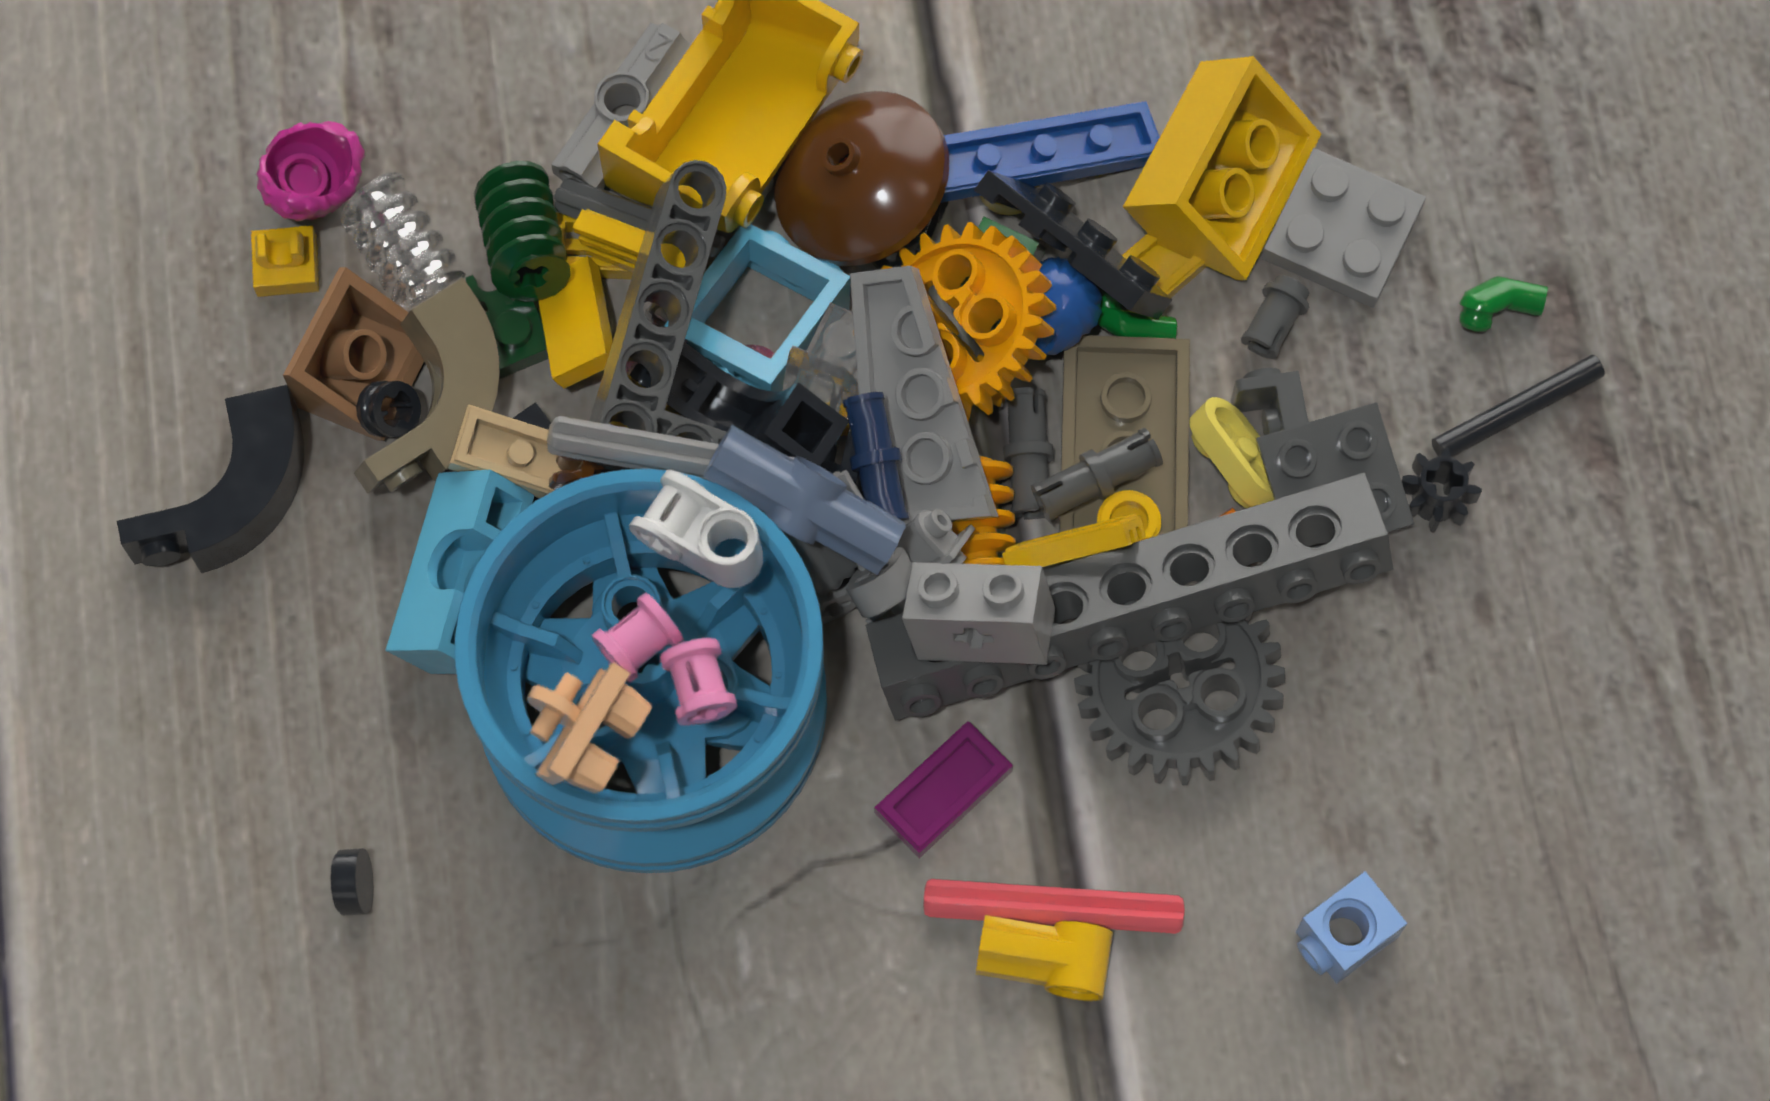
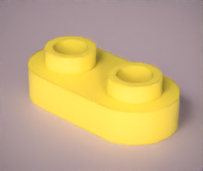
[1189,397,1274,508]

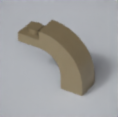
[354,277,499,494]

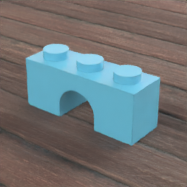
[385,469,534,674]

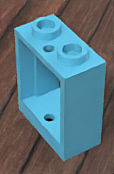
[664,224,851,392]

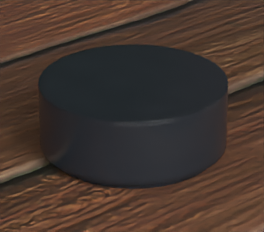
[331,848,374,916]

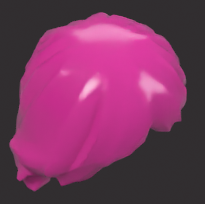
[255,121,365,222]

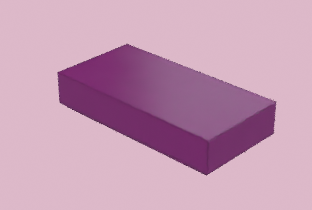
[874,721,1013,859]

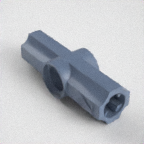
[703,425,906,575]

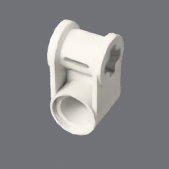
[629,470,763,588]

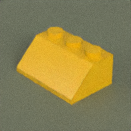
[1123,56,1321,280]

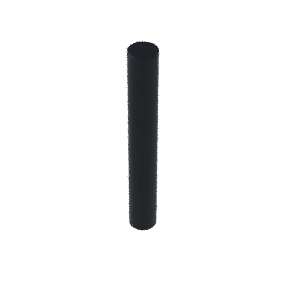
[1431,354,1605,457]

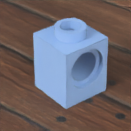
[1296,871,1408,984]

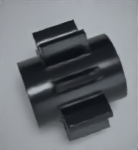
[1401,447,1482,531]

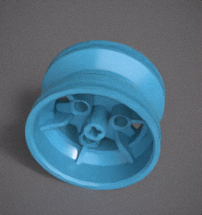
[455,469,827,873]

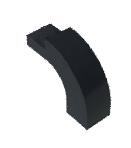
[627,326,849,466]
[117,384,304,573]

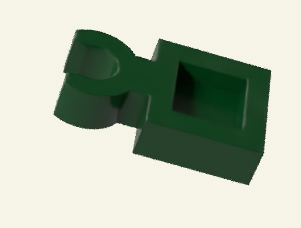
[466,274,549,380]

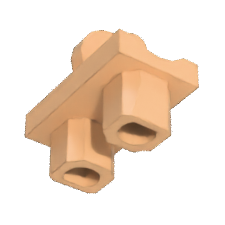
[527,662,652,794]

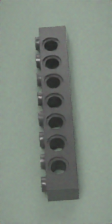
[865,472,1394,721]

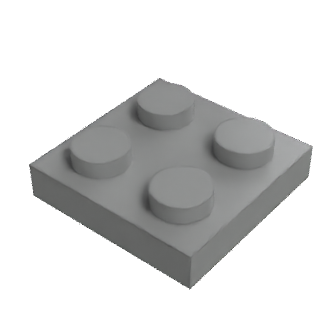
[1261,148,1426,308]

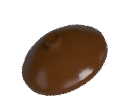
[774,91,949,266]

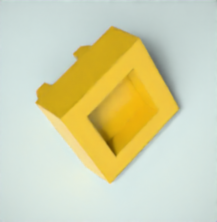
[251,225,319,297]

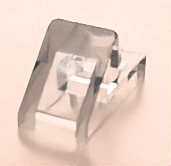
[782,302,859,445]

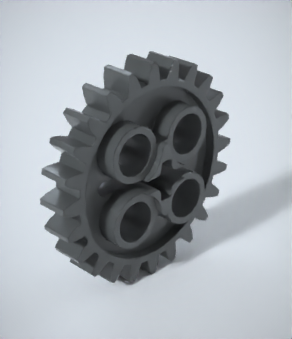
[1074,581,1285,785]

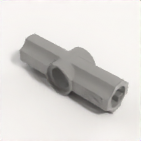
[551,23,691,190]

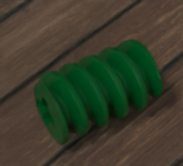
[473,161,570,301]

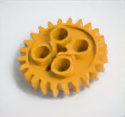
[881,222,1056,422]

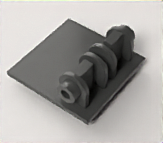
[1255,402,1414,548]

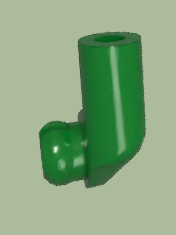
[1459,277,1548,332]
[1097,287,1177,338]

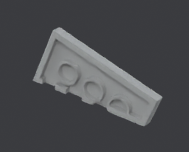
[850,266,998,525]

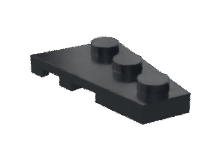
[974,170,1173,319]

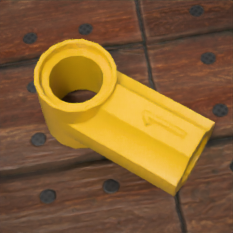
[976,915,1113,1001]

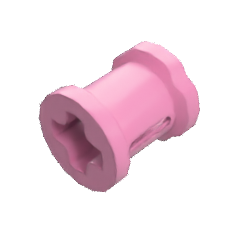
[591,593,683,684]
[660,638,737,726]

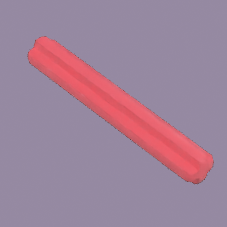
[923,879,1185,934]

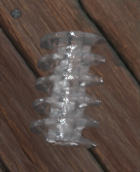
[340,172,466,312]

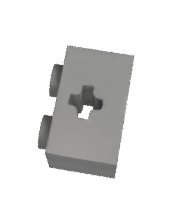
[902,562,1055,665]

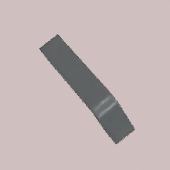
[590,160,727,471]

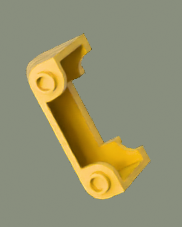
[597,0,863,233]

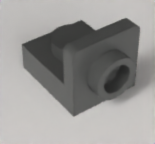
[1231,368,1309,435]

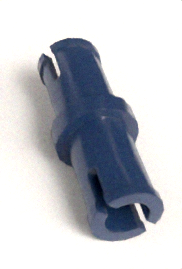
[843,392,909,522]

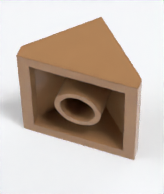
[283,267,424,441]

